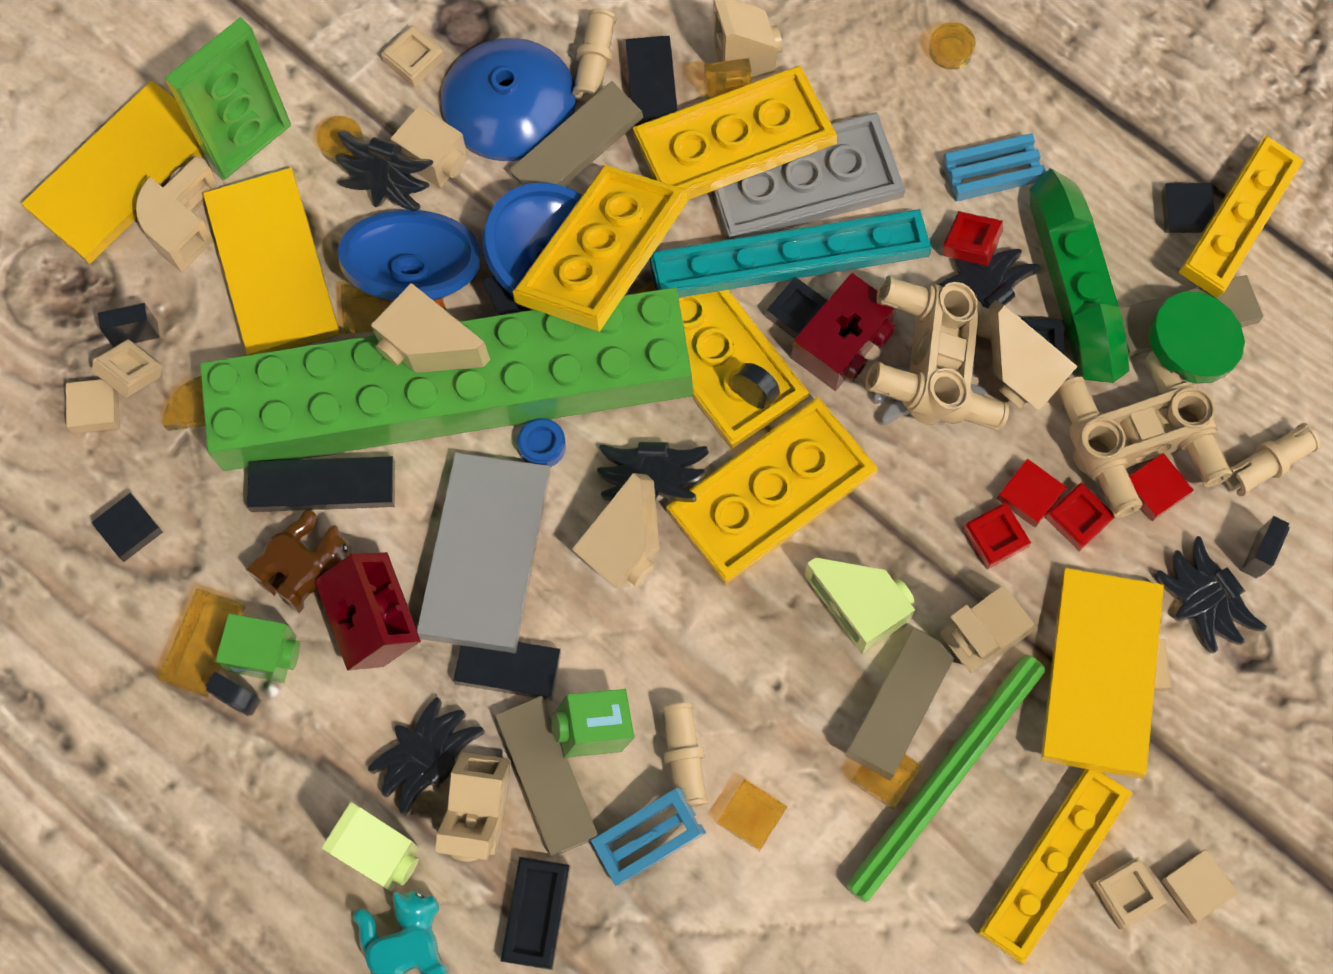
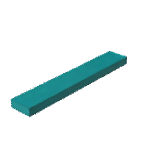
[649,209,932,298]

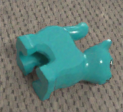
[353,890,449,974]

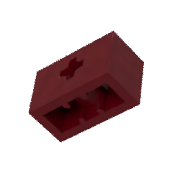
[791,273,897,391]
[315,552,421,671]

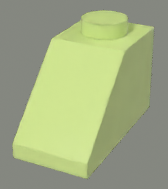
[804,557,915,654]
[321,802,419,892]

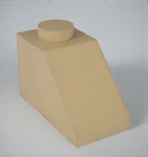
[712,0,783,84]
[371,283,490,373]
[989,300,1077,411]
[572,473,659,588]

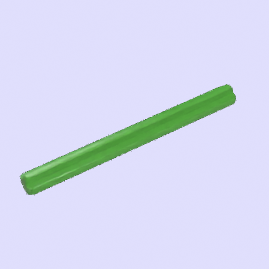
[846,654,1045,902]

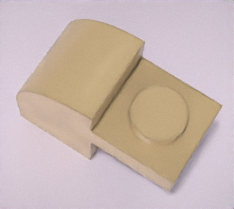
[136,156,220,272]
[939,585,1037,673]
[435,752,511,862]

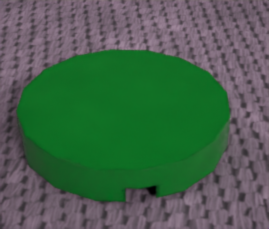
[1148,292,1245,384]

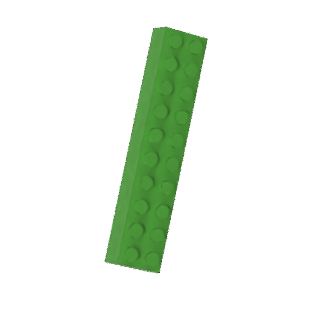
[200,287,693,471]

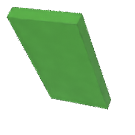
[164,17,291,181]

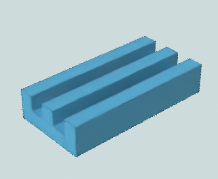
[943,133,1046,202]
[591,788,706,886]

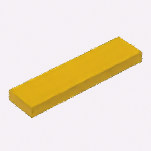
[1178,135,1304,298]
[977,769,1133,965]

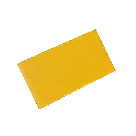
[633,65,837,200]
[21,80,204,265]
[513,165,688,332]
[203,167,341,355]
[634,281,809,449]
[666,397,878,586]
[1041,568,1164,779]

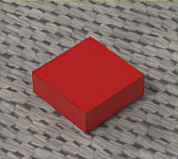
[943,211,1003,266]
[1129,453,1194,521]
[997,458,1067,528]
[1045,482,1115,552]
[962,502,1032,570]

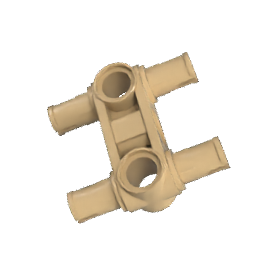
[865,275,1009,431]
[1057,352,1233,518]

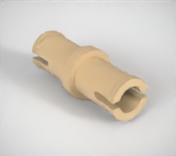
[572,8,617,103]
[1226,423,1321,496]
[660,702,709,807]

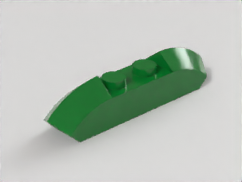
[1029,168,1130,383]

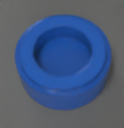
[517,418,566,467]

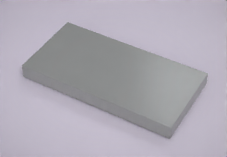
[712,112,905,240]
[417,453,551,653]

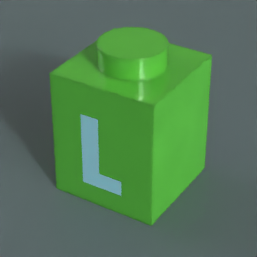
[215,613,300,683]
[552,689,635,758]

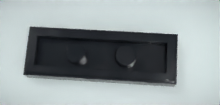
[247,456,395,512]

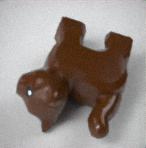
[245,510,352,614]

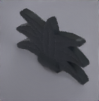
[335,130,433,212]
[938,242,1040,309]
[597,442,709,503]
[1155,536,1267,654]
[368,697,485,816]

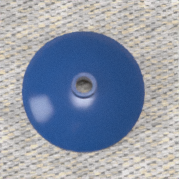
[441,38,576,161]
[482,183,582,296]
[338,210,481,302]

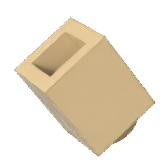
[390,105,467,188]

